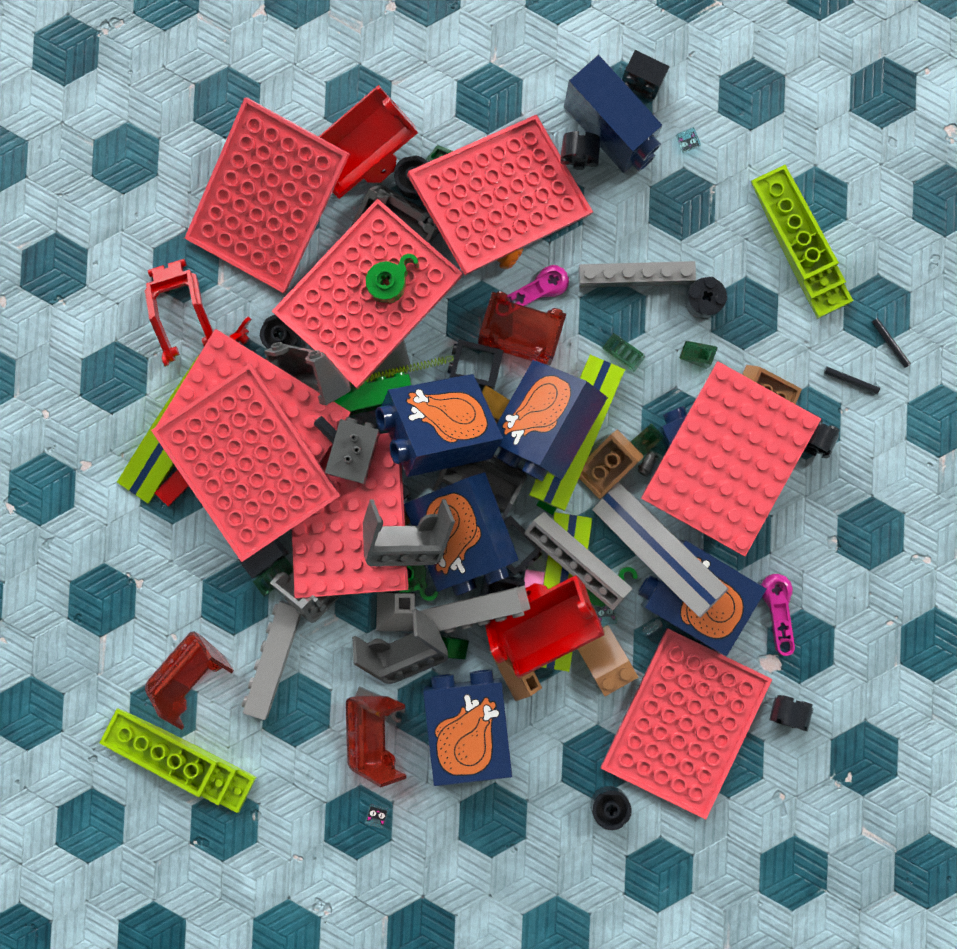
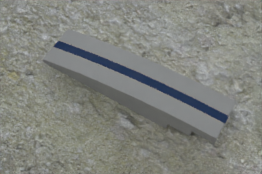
[592,482,729,618]

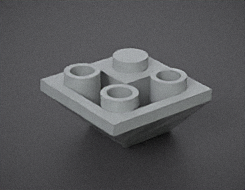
[376,592,416,631]

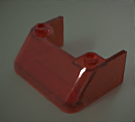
[145,631,234,730]
[346,696,406,788]

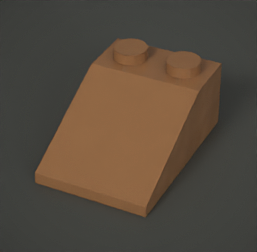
[742,364,802,404]
[579,429,644,499]
[578,625,639,696]

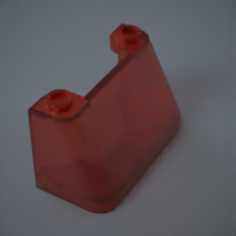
[478,291,567,365]

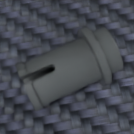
[637,451,659,477]

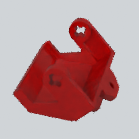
[318,85,418,199]
[485,575,604,678]

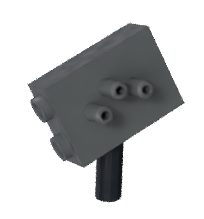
[314,416,380,484]

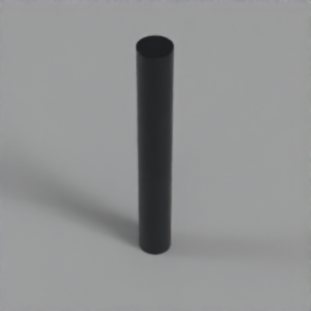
[871,317,911,368]
[824,366,880,394]

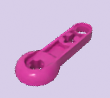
[495,265,569,317]
[761,574,795,656]

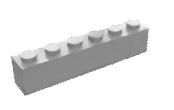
[578,261,696,288]
[524,512,633,610]
[420,586,530,633]
[242,601,301,720]

